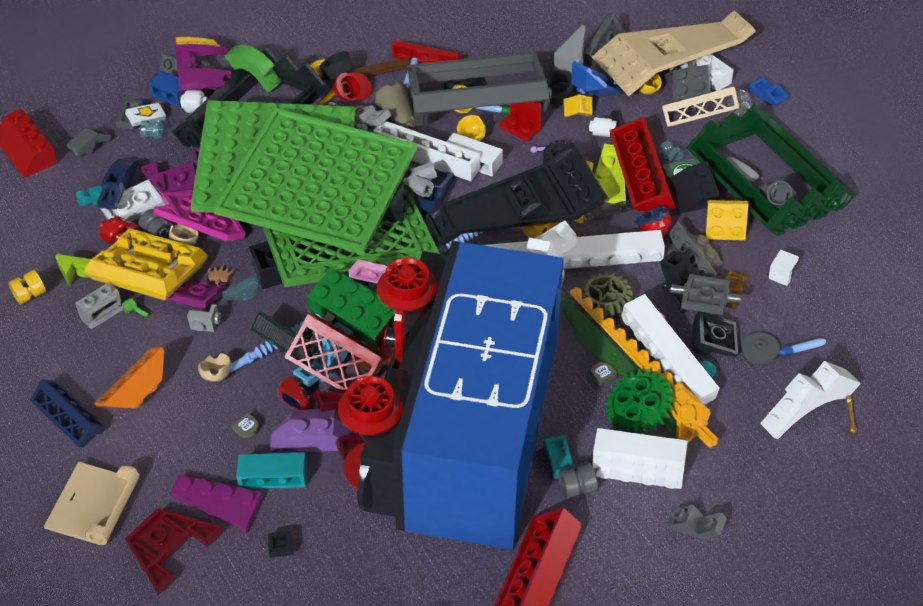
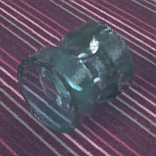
[140,120,163,139]
[658,140,684,163]

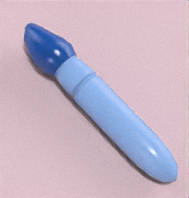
[779,338,826,355]

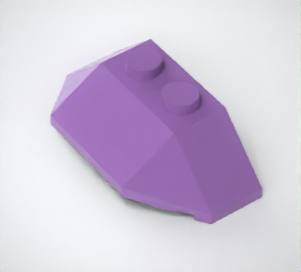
[270,409,354,453]

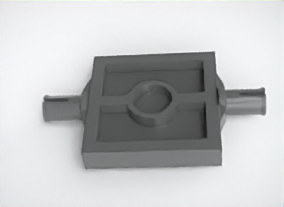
[673,59,710,113]
[670,274,742,315]

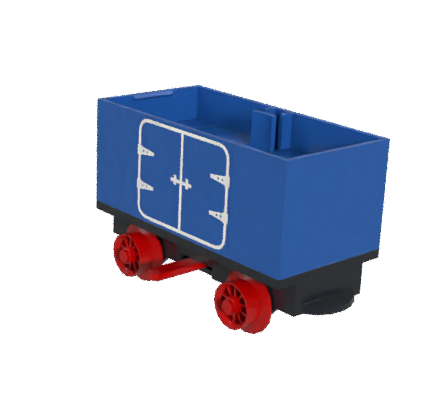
[338,241,564,550]

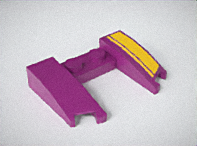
[174,36,231,91]

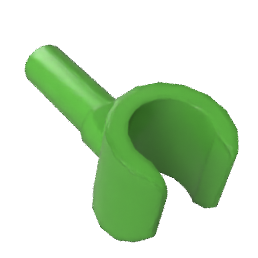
[122,298,150,318]

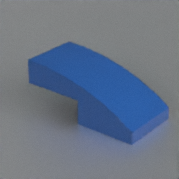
[748,77,789,106]

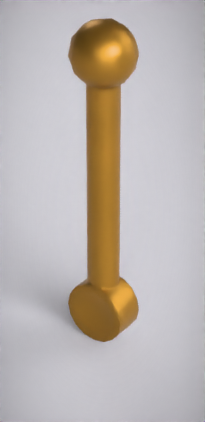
[846,396,857,434]

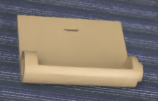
[44,462,140,545]

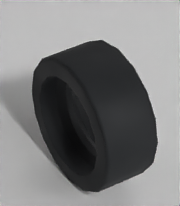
[319,51,354,80]
[546,70,577,105]

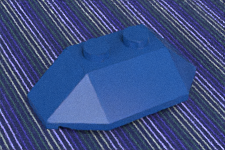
[571,61,621,98]

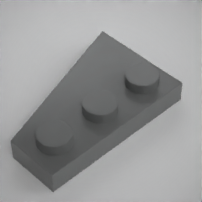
[584,13,626,65]

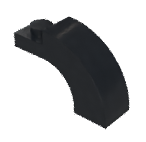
[660,251,694,300]

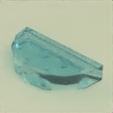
[222,274,259,302]

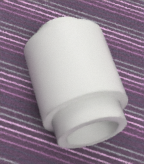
[589,117,617,137]

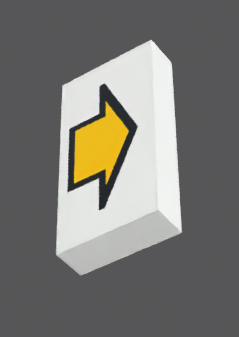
[125,103,166,127]

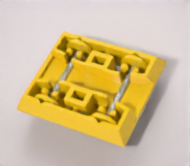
[84,228,208,300]

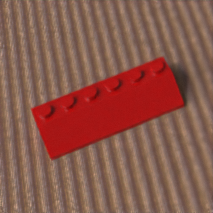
[609,117,676,212]
[494,508,582,606]

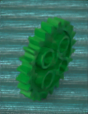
[605,369,675,434]

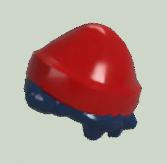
[635,205,672,238]

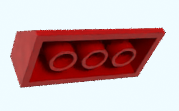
[0,108,57,178]

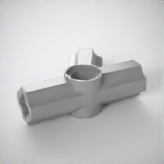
[401,162,437,198]

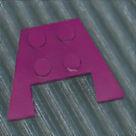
[141,148,200,195]

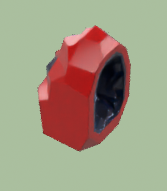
[278,377,311,410]

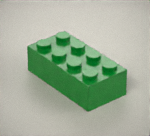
[307,267,396,349]

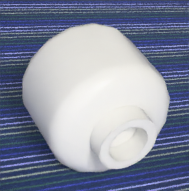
[181,90,208,113]

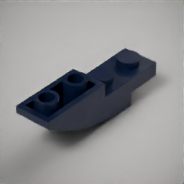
[97,158,139,210]

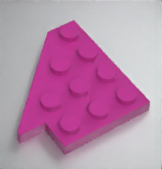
[153,189,245,241]

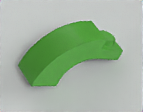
[225,45,281,93]

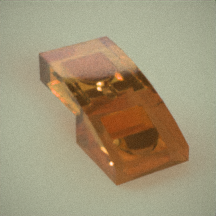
[725,271,748,310]

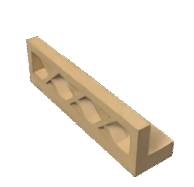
[662,87,740,127]

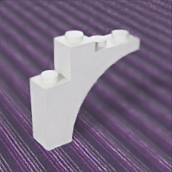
[760,361,861,439]

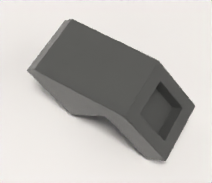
[66,127,112,156]
[669,505,727,540]

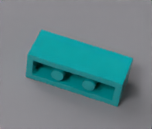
[236,452,307,489]

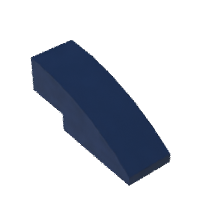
[417,170,454,215]

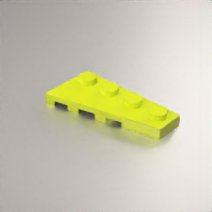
[595,143,626,205]

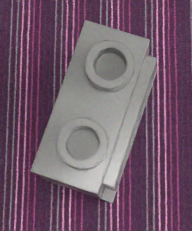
[75,282,124,330]

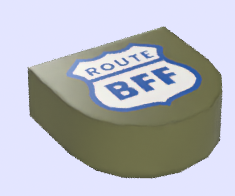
[591,362,617,386]
[232,413,259,438]

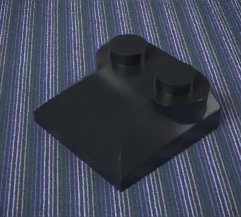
[692,311,738,357]

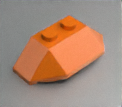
[94,347,164,408]

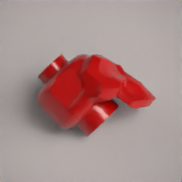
[98,216,141,245]

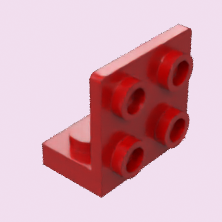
[499,101,541,142]

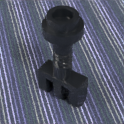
[444,77,485,90]

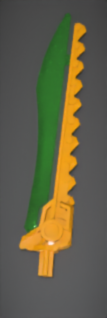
[560,287,719,448]

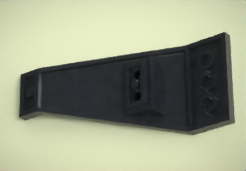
[425,142,608,246]

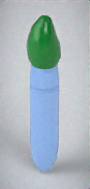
[477,105,510,114]

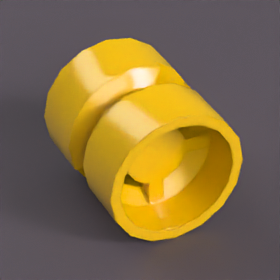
[8,269,46,305]

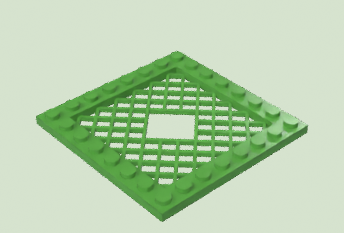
[263,192,440,288]

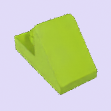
[56,254,91,286]

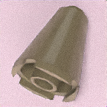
[374,82,416,130]

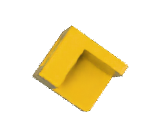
[564,95,593,117]

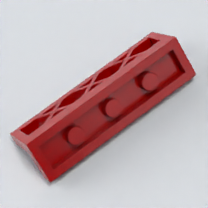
[392,40,464,64]

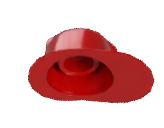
[332,73,372,101]

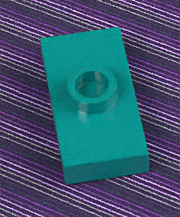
[543,435,575,479]

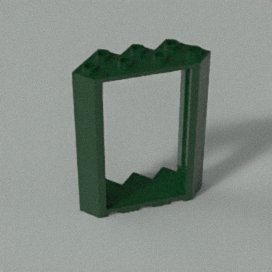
[686,104,856,236]

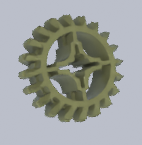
[579,272,633,319]

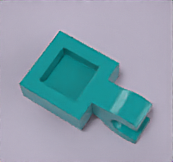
[76,185,102,206]

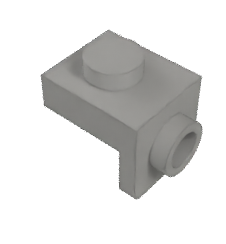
[187,304,221,332]

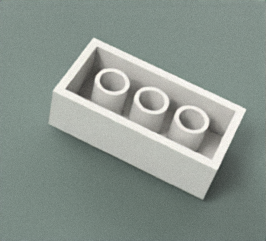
[593,428,687,489]

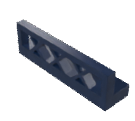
[30,379,106,447]

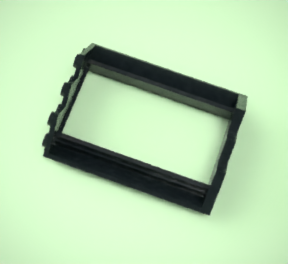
[171,47,330,148]

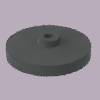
[741,332,780,365]

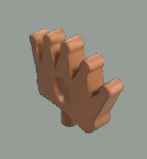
[208,266,234,285]

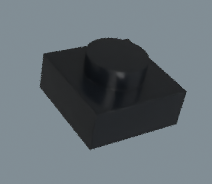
[268,531,293,558]

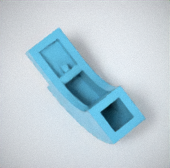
[293,322,353,387]

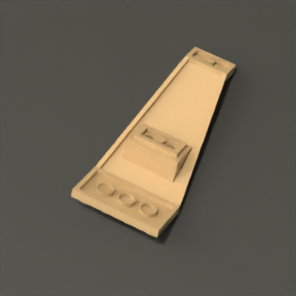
[592,11,755,96]

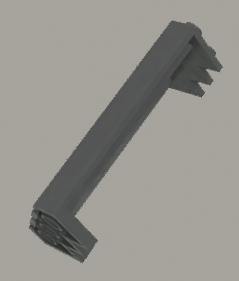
[408,52,551,126]

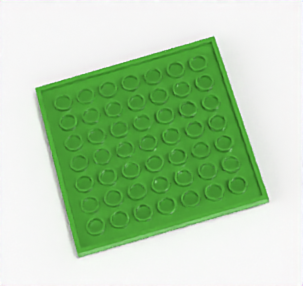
[191,100,355,213]
[214,108,417,254]

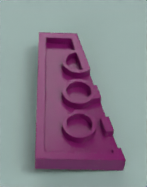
[166,280,226,310]
[171,474,263,534]

